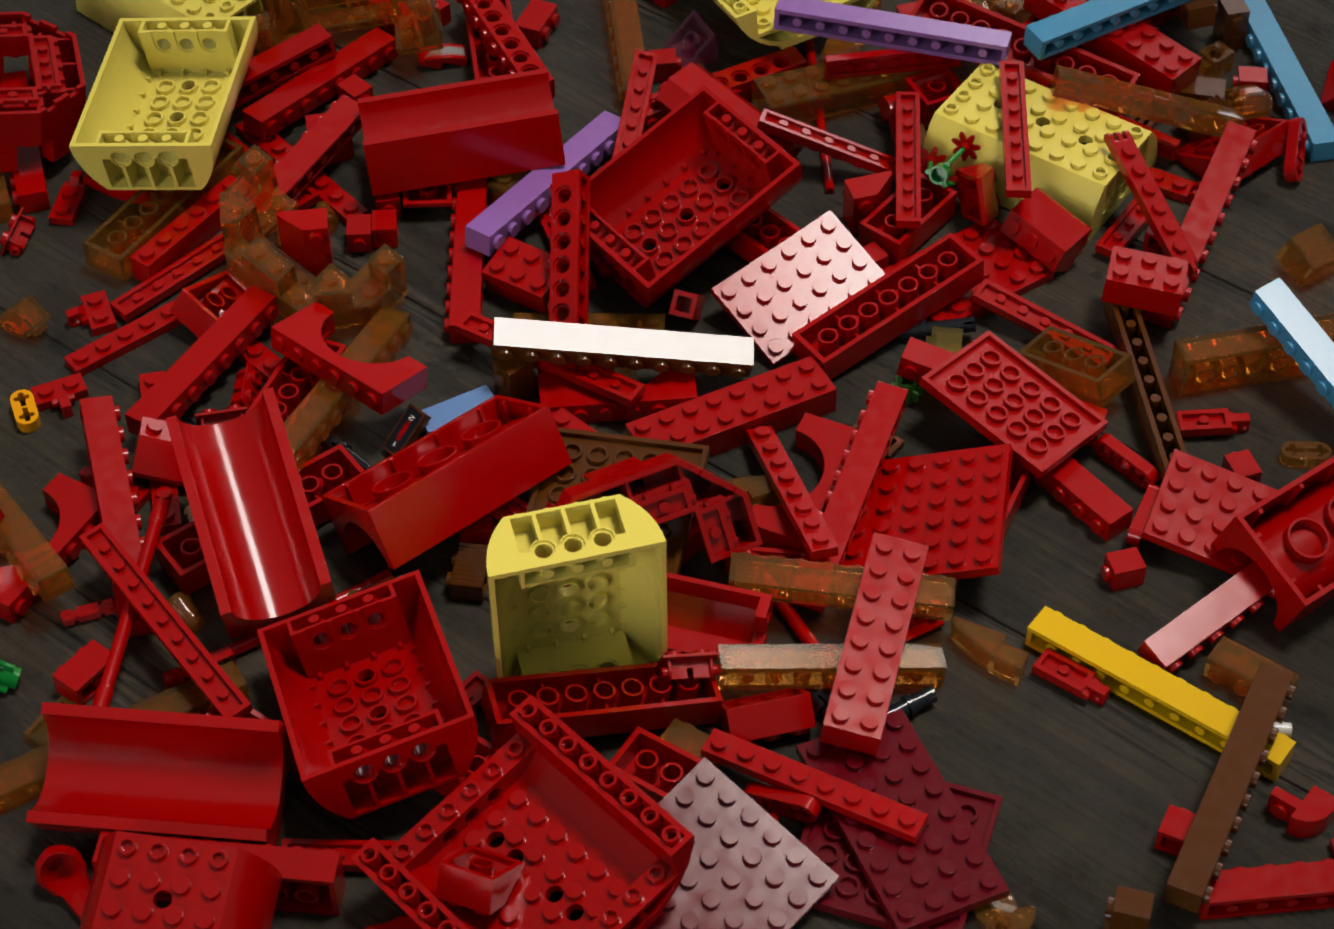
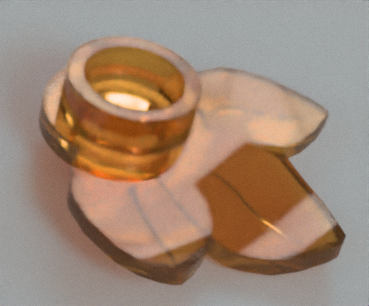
[974,891,1036,929]

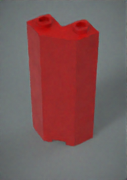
[655,62,804,159]
[667,572,773,671]

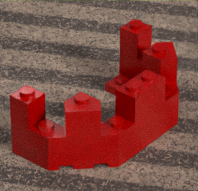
[0,11,86,173]
[545,452,763,587]

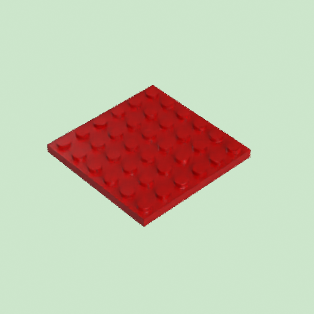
[837,443,1013,592]

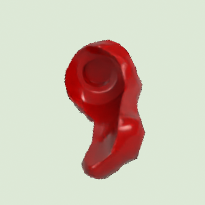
[35,844,92,922]

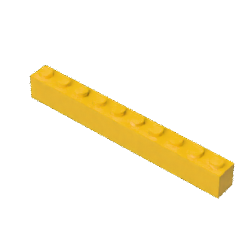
[1025,606,1296,782]

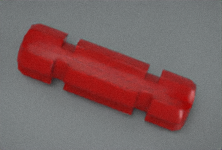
[60,598,116,627]

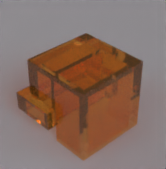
[1275,223,1334,289]

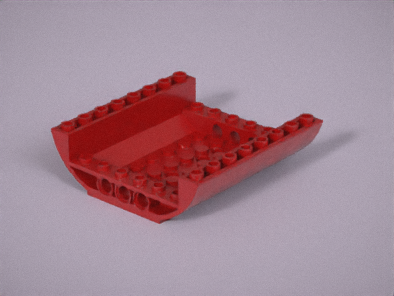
[350,694,694,929]

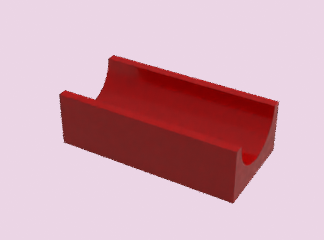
[357,68,566,196]
[165,387,337,640]
[321,395,572,570]
[1211,456,1334,632]
[26,702,291,846]

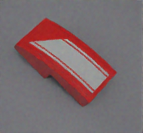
[416,43,468,70]

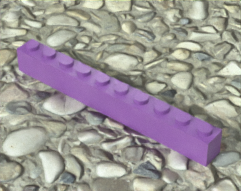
[774,0,1012,66]
[465,110,621,257]

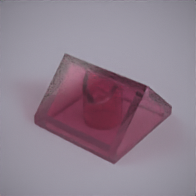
[665,9,717,67]

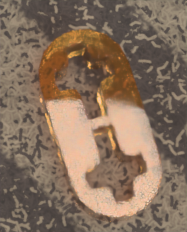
[1279,441,1332,468]

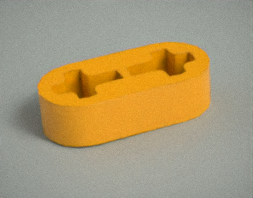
[10,389,41,433]

